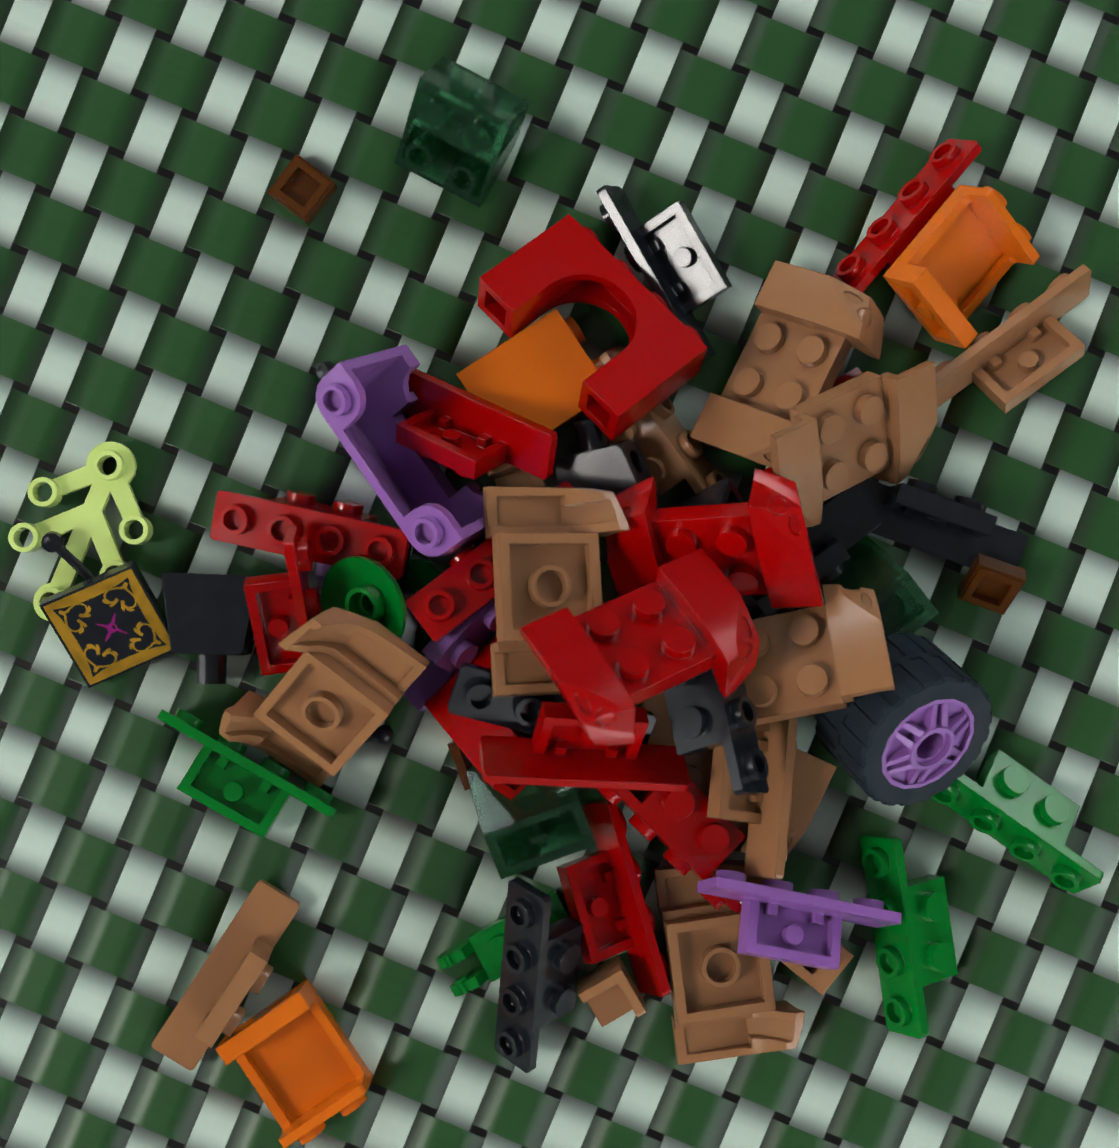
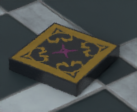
[39,560,172,688]

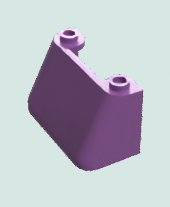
[316,344,485,557]

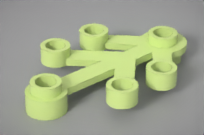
[8,441,153,621]

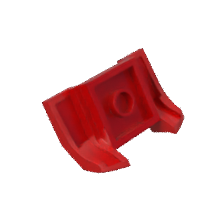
[606,469,824,608]
[520,548,760,745]

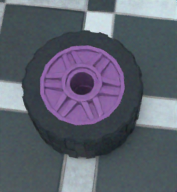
[815,633,993,806]

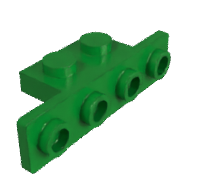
[157,708,338,839]
[932,750,1104,893]
[860,834,958,1039]

